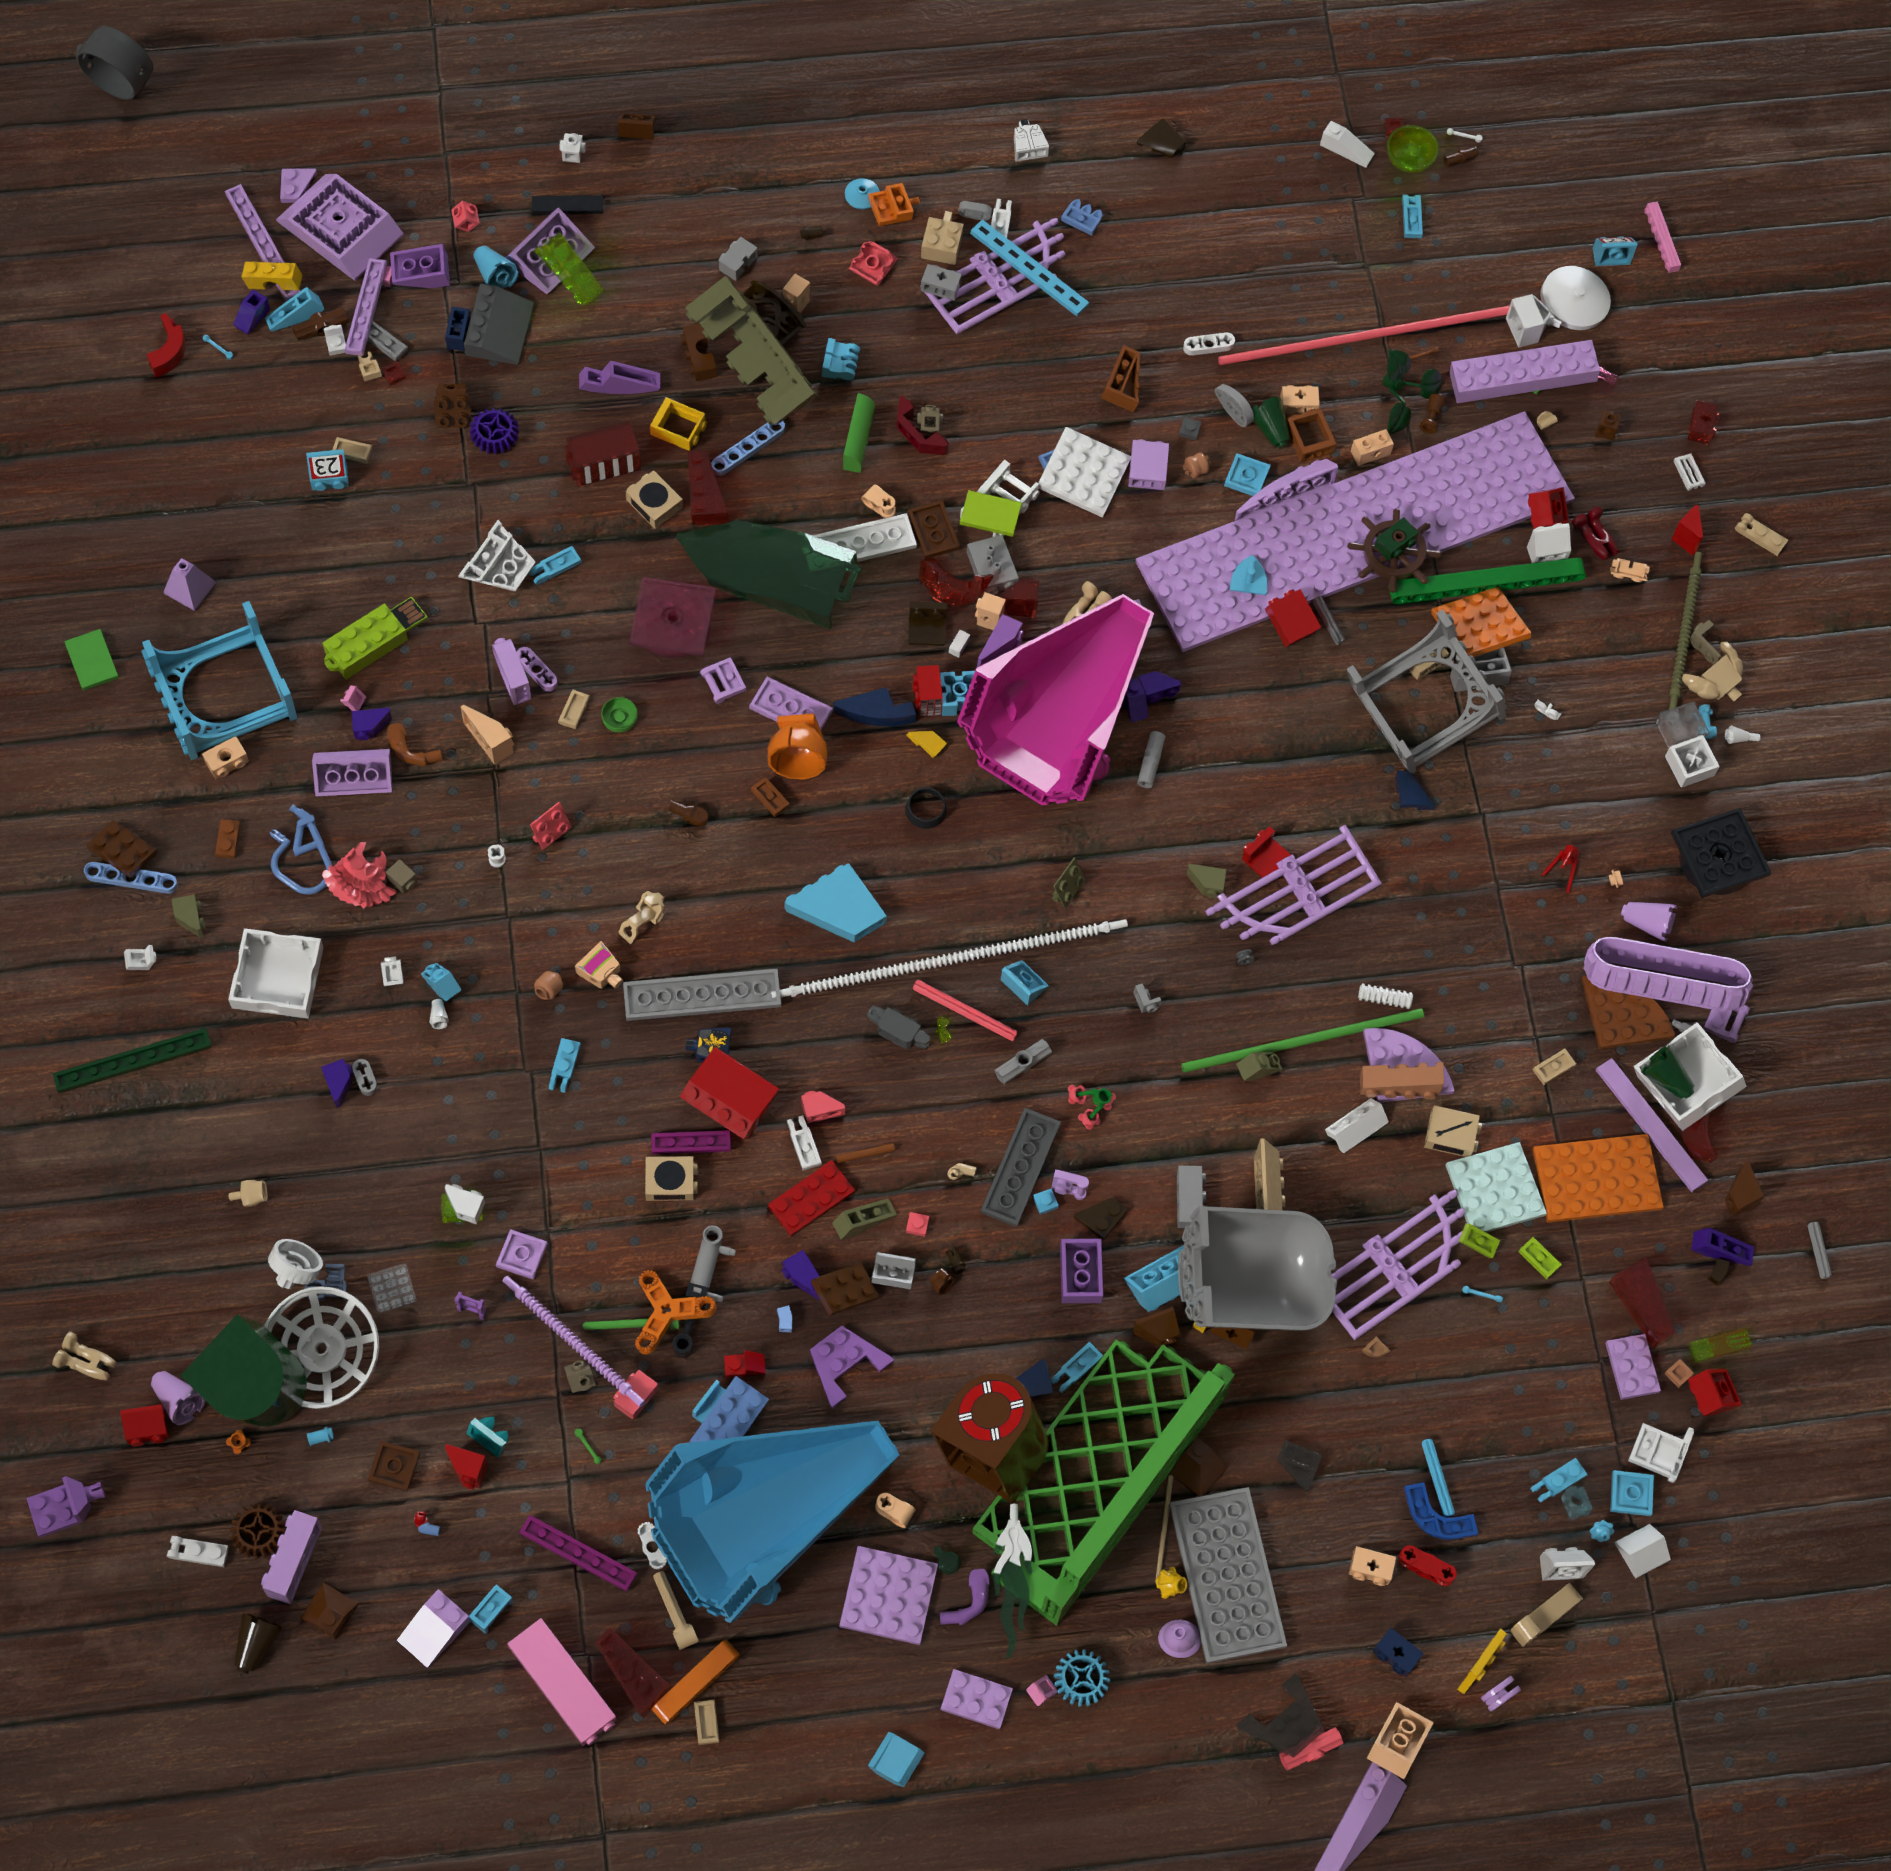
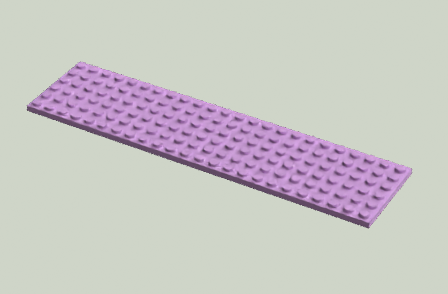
[1136,411,1575,652]

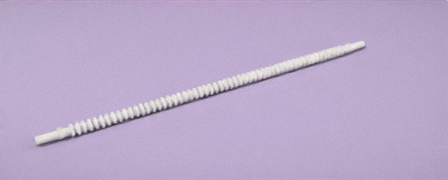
[771,919,1128,998]

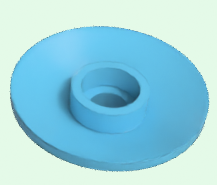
[845,178,880,209]

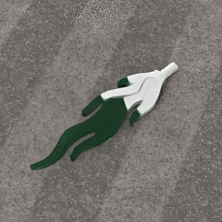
[993,1504,1032,1659]

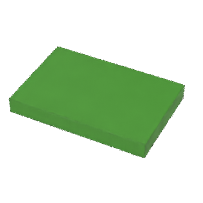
[64,629,119,691]

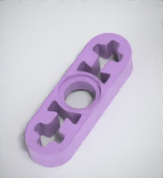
[517,647,557,692]

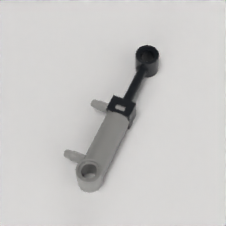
[673,1225,736,1358]

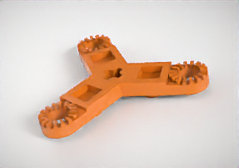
[635,1270,717,1354]

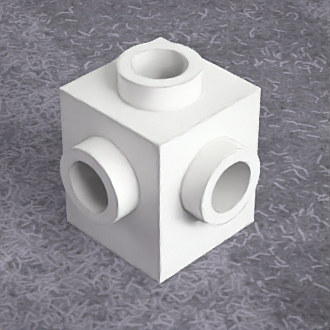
[560,133,586,163]

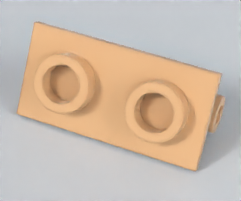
[1610,558,1650,582]

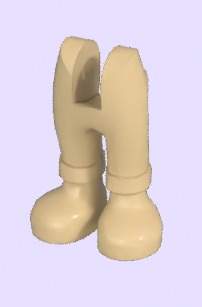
[1063,581,1112,624]
[52,1332,117,1381]

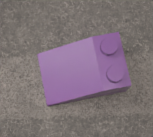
[390,244,450,288]
[977,614,1024,668]

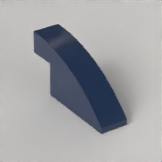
[833,687,916,726]

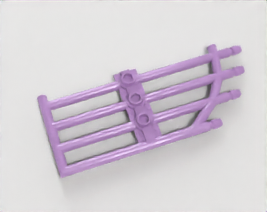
[920,218,1065,334]
[1205,825,1382,945]
[1331,1190,1465,1341]

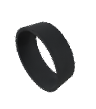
[905,787,947,829]

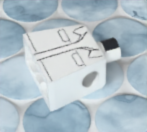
[1014,119,1049,162]

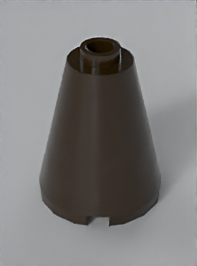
[234,1613,282,1674]

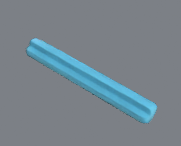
[1422,1439,1455,1517]

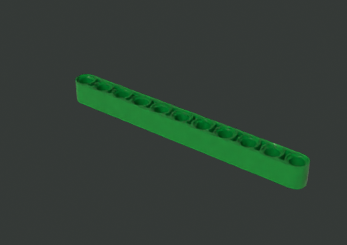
[1388,558,1586,604]

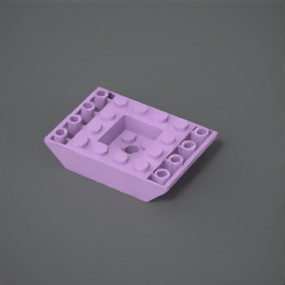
[276,174,404,281]

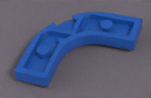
[1404,1482,1478,1540]

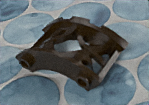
[742,280,806,345]

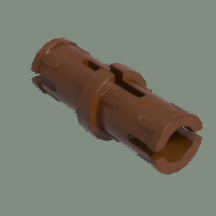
[1443,146,1479,167]

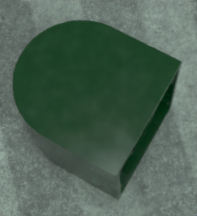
[180,1314,307,1427]

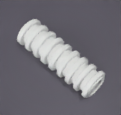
[1358,983,1413,1009]

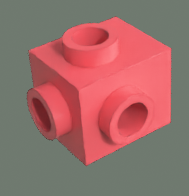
[451,201,480,232]

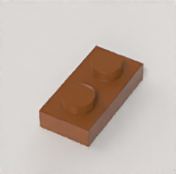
[751,777,790,817]
[215,819,241,859]

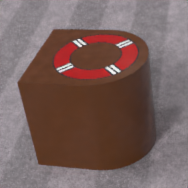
[930,1373,1048,1504]

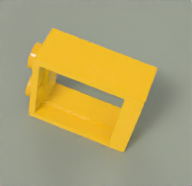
[650,397,707,451]

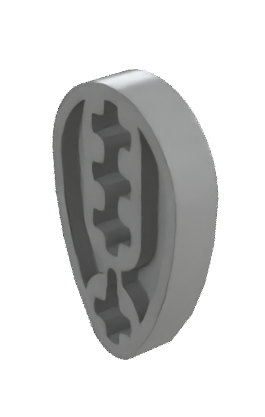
[1215,384,1254,427]

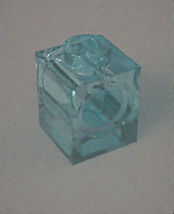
[1561,1486,1593,1520]

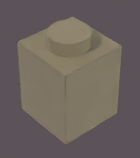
[386,859,417,894]

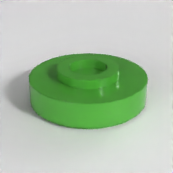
[601,697,638,733]

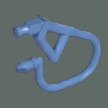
[270,804,332,895]

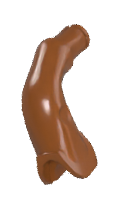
[387,723,443,767]

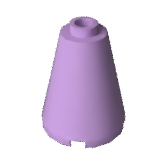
[1621,902,1677,942]
[151,1371,205,1425]

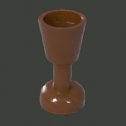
[1419,394,1446,434]

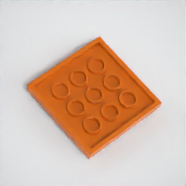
[1431,587,1531,657]

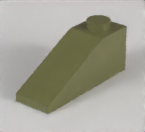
[832,1198,897,1240]

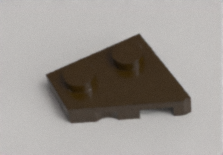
[1074,1197,1128,1241]

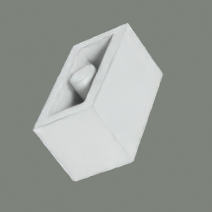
[949,630,970,658]

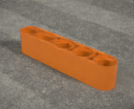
[651,1639,740,1725]

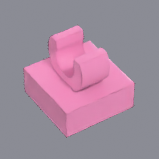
[340,686,366,711]

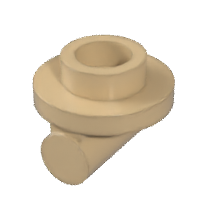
[1537,411,1558,430]

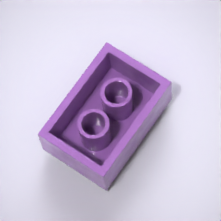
[1060,1239,1103,1303]

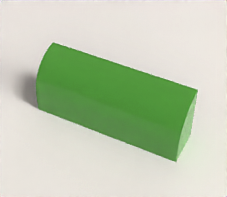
[843,393,875,473]

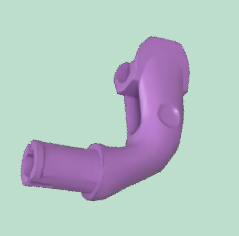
[940,1569,989,1625]

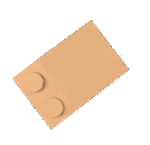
[461,705,514,765]

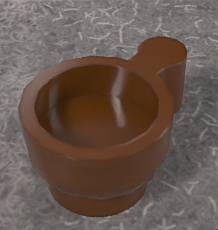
[930,1268,955,1295]

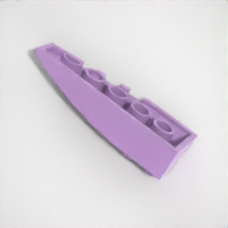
[1235,459,1338,521]
[1314,1762,1407,1871]

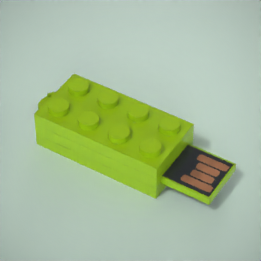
[322,597,428,680]

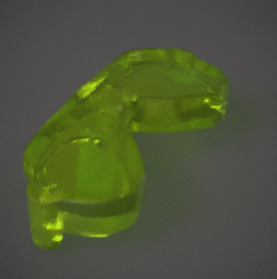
[936,1016,951,1044]

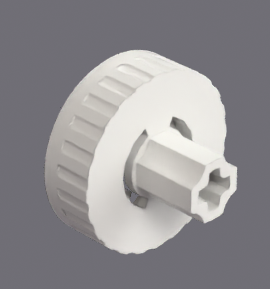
[268,1239,323,1289]

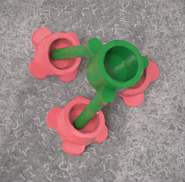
[1068,1085,1116,1130]

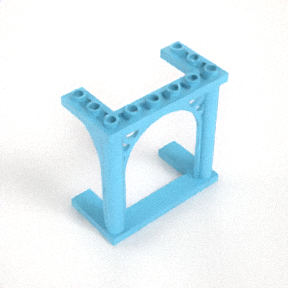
[141,601,298,760]

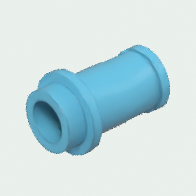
[307,1426,334,1446]

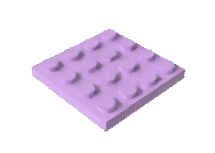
[839,1546,938,1645]

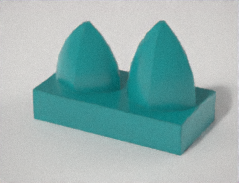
[466,1416,508,1458]

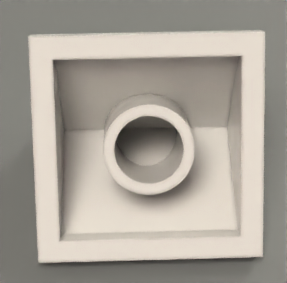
[1615,1524,1671,1579]

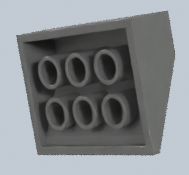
[464,284,534,365]

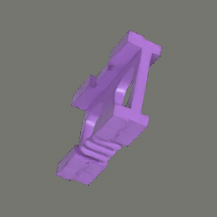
[454,1292,486,1320]

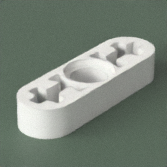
[1183,332,1235,355]

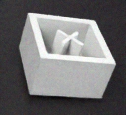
[1665,735,1720,788]

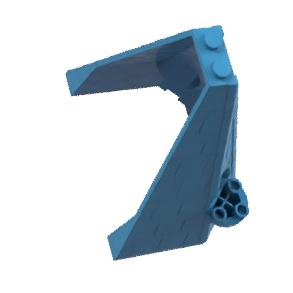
[645,1421,900,1623]

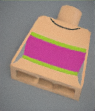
[575,941,623,989]

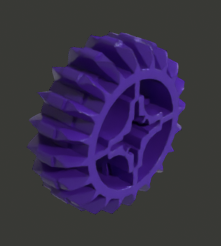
[470,407,519,455]

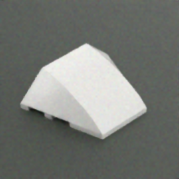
[458,520,535,591]

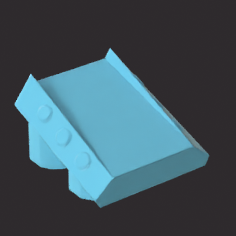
[868,1732,924,1787]

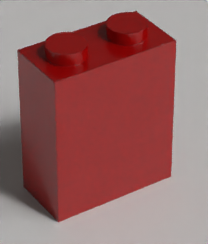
[1265,589,1321,648]

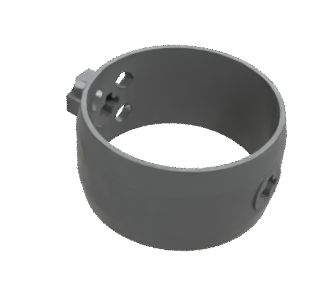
[75,26,154,100]

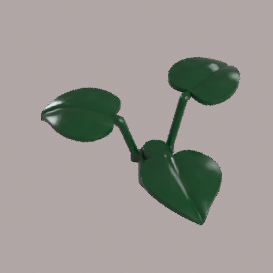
[1383,350,1442,434]

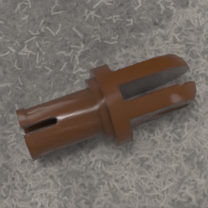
[668,800,709,827]

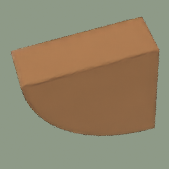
[1362,1336,1391,1358]

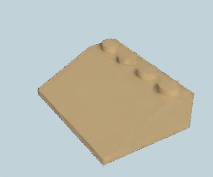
[1254,1139,1285,1210]

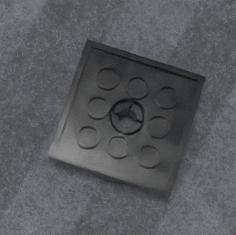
[1671,808,1772,898]

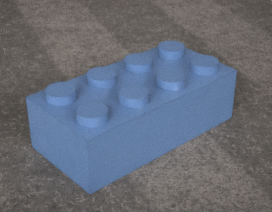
[689,1376,769,1443]

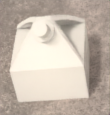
[1506,294,1562,348]

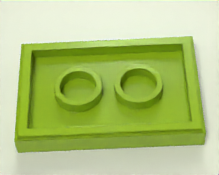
[960,490,1022,537]

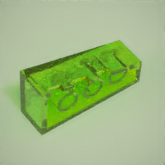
[533,232,604,305]

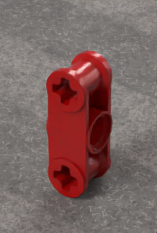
[1398,1545,1457,1587]

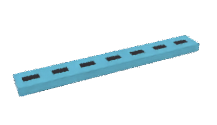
[970,219,1089,316]

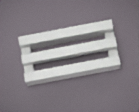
[1673,453,1705,491]

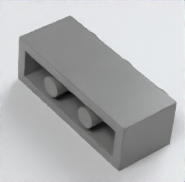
[1177,1165,1206,1228]

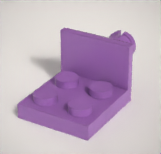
[26,1476,105,1538]

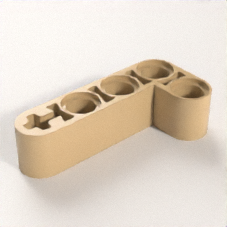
[1510,1583,1583,1647]

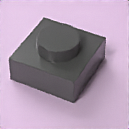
[1179,417,1201,441]

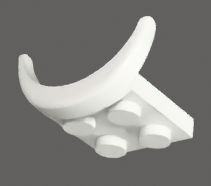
[1628,1423,1694,1483]

